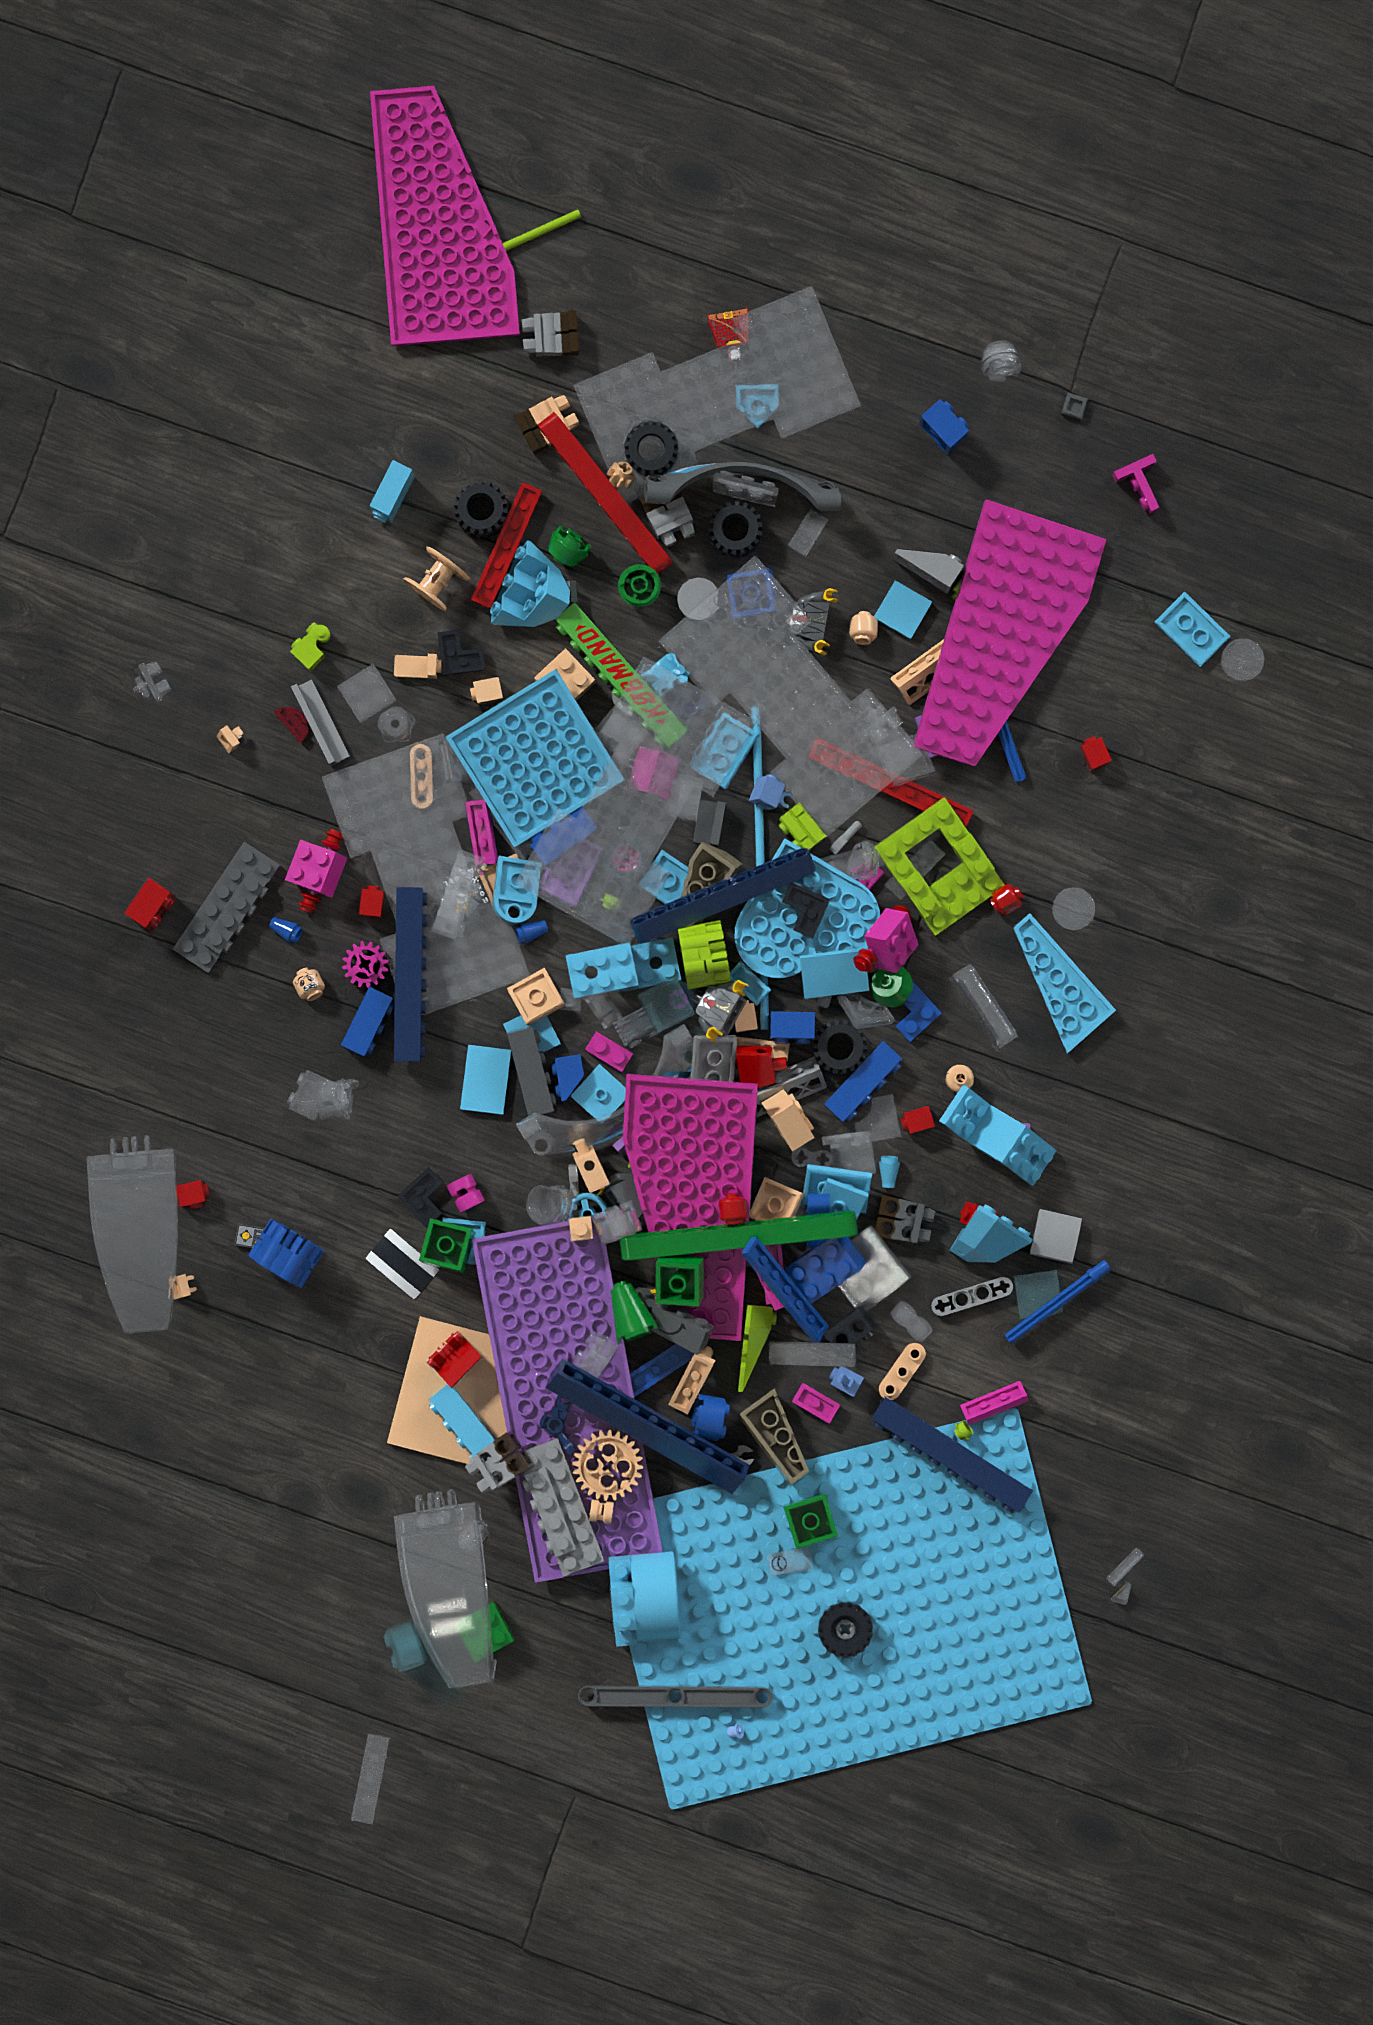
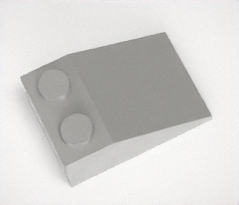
[893,549,964,594]

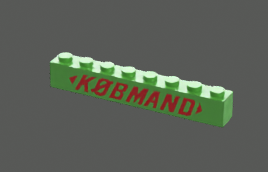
[555,602,688,750]

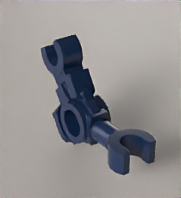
[540,1395,576,1455]

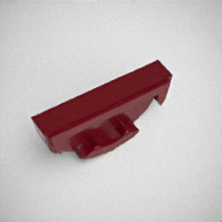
[273,707,309,745]

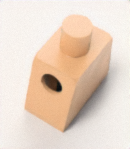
[573,1138,610,1193]

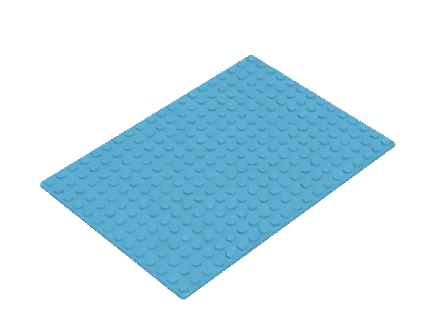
[627,1408,1092,1809]

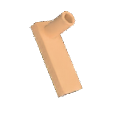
[668,1346,715,1414]

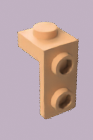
[394,654,442,679]

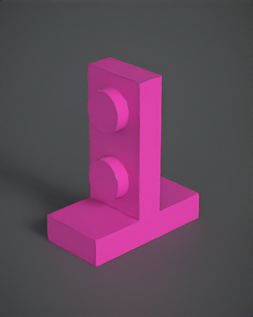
[1112,454,1159,515]

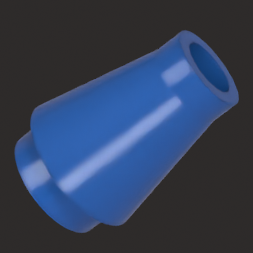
[269,917,303,943]
[515,920,548,944]

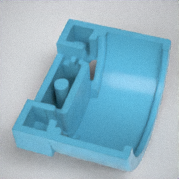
[609,1552,681,1647]

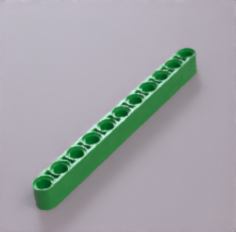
[619,1211,858,1260]

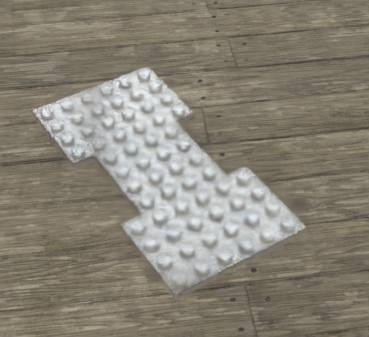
[573,286,861,503]
[659,556,924,837]
[515,657,756,944]
[322,733,530,1016]

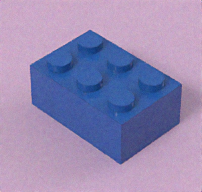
[784,1237,867,1304]

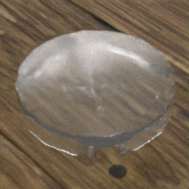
[1221,638,1264,682]
[1052,887,1095,931]

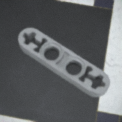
[931,1277,1013,1316]

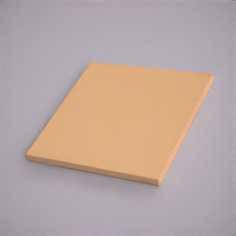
[387,1316,512,1464]

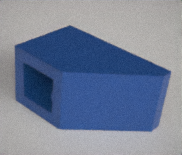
[551,1054,584,1102]

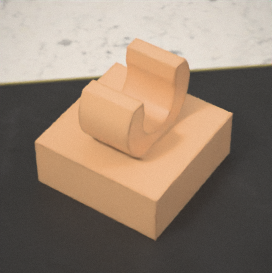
[216,726,244,753]
[169,1274,197,1299]

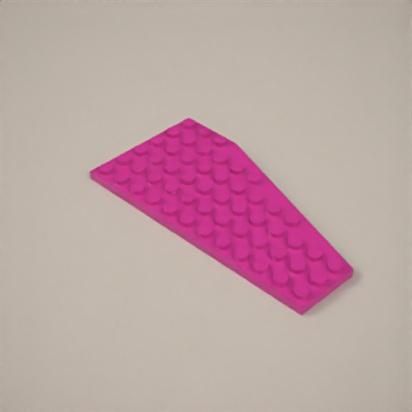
[370,86,520,346]
[913,499,1106,766]
[623,1074,758,1341]

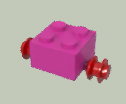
[285,829,347,914]
[853,905,918,973]

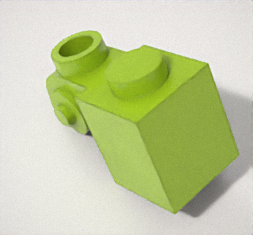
[290,622,330,672]

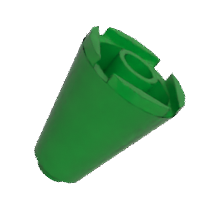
[610,1281,659,1344]

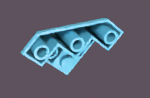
[490,541,570,627]
[949,1204,1033,1262]

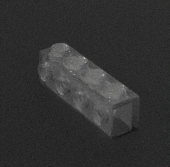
[431,849,487,941]

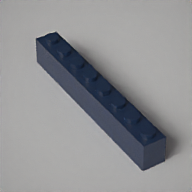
[394,887,428,1062]
[871,1396,1033,1514]

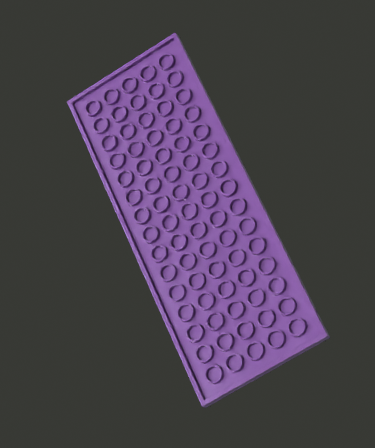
[472,1215,663,1583]

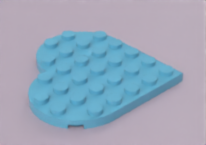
[735,838,880,978]

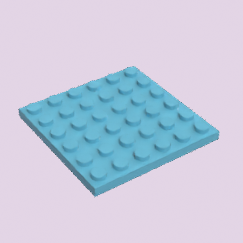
[446,669,625,847]

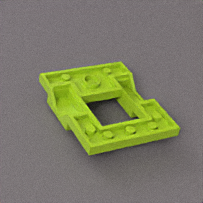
[873,797,1004,936]

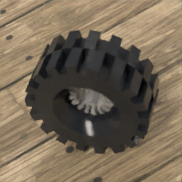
[818,1601,873,1658]

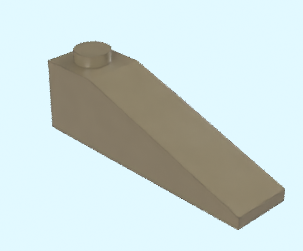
[681,842,743,927]

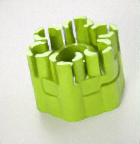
[678,920,731,990]

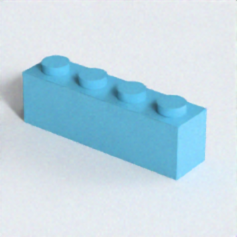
[429,1384,496,1460]

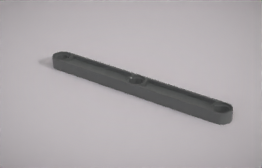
[578,1685,772,1707]

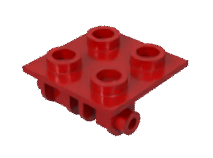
[427,1331,482,1388]

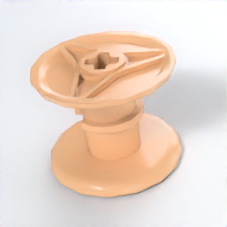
[403,546,470,612]

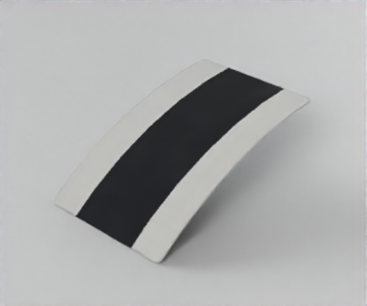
[366,1229,439,1299]

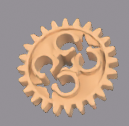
[572,1429,643,1501]

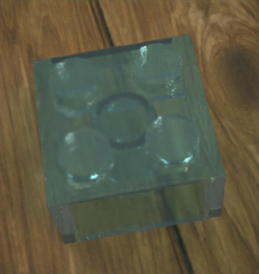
[383,1619,427,1672]

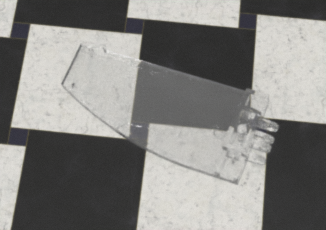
[87,1135,178,1334]
[394,1489,497,1689]

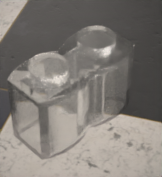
[890,1301,933,1342]

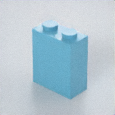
[370,460,415,523]

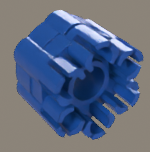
[248,1218,324,1288]

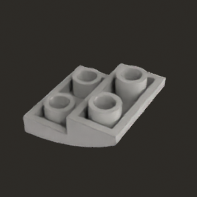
[1030,1209,1082,1264]

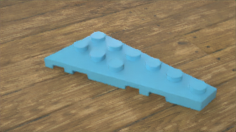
[1013,913,1116,1053]

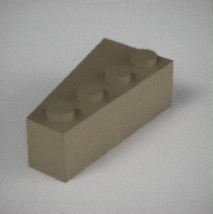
[739,1388,809,1487]

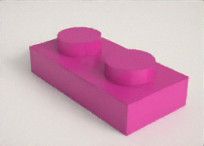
[585,1031,633,1072]
[792,1383,840,1424]

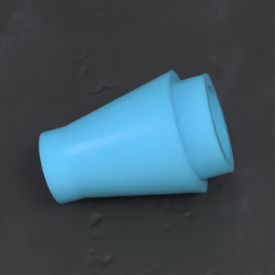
[879,1156,900,1188]

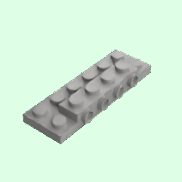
[522,1438,604,1577]

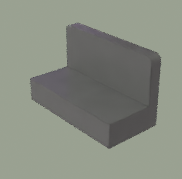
[693,800,726,847]

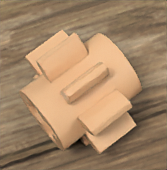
[607,462,635,488]

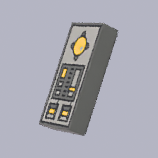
[234,1224,264,1248]

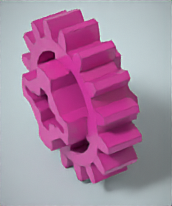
[342,941,389,988]

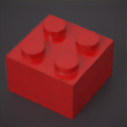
[124,878,175,931]

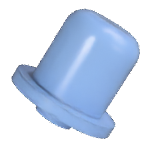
[727,1723,744,1739]

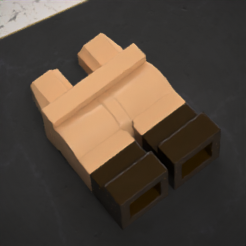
[513,395,579,455]

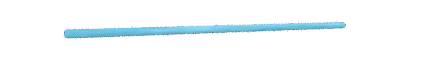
[752,707,769,1030]

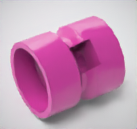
[447,1174,485,1213]

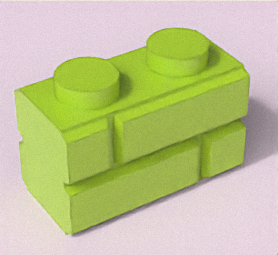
[778,803,826,851]

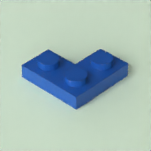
[895,981,942,1043]

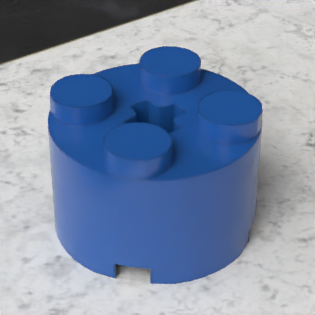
[691,1394,730,1441]

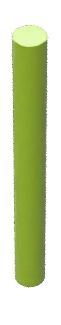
[502,210,581,251]

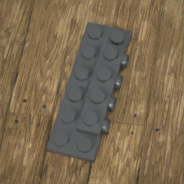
[173,842,281,973]

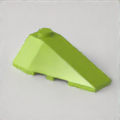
[738,1305,777,1392]

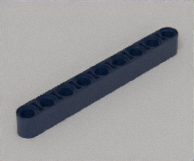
[630,848,816,943]

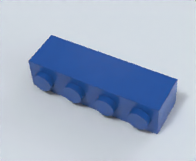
[824,1041,902,1122]

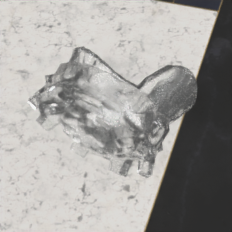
[318,1078,359,1120]
[526,1185,578,1225]

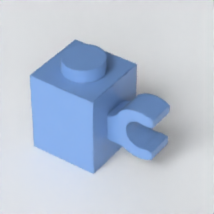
[749,774,793,810]
[829,1365,864,1397]

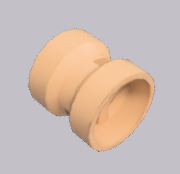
[589,1499,614,1524]

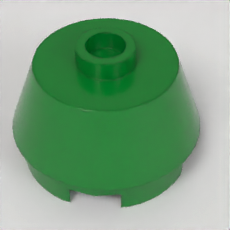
[548,525,591,567]
[618,564,661,607]
[871,967,913,1007]

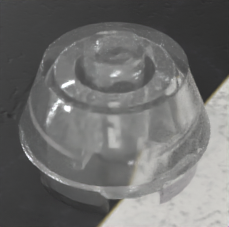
[980,341,1023,382]

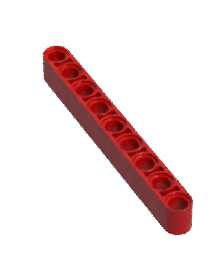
[537,412,673,575]

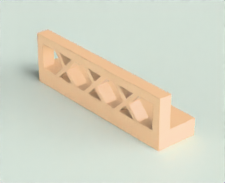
[890,639,944,705]

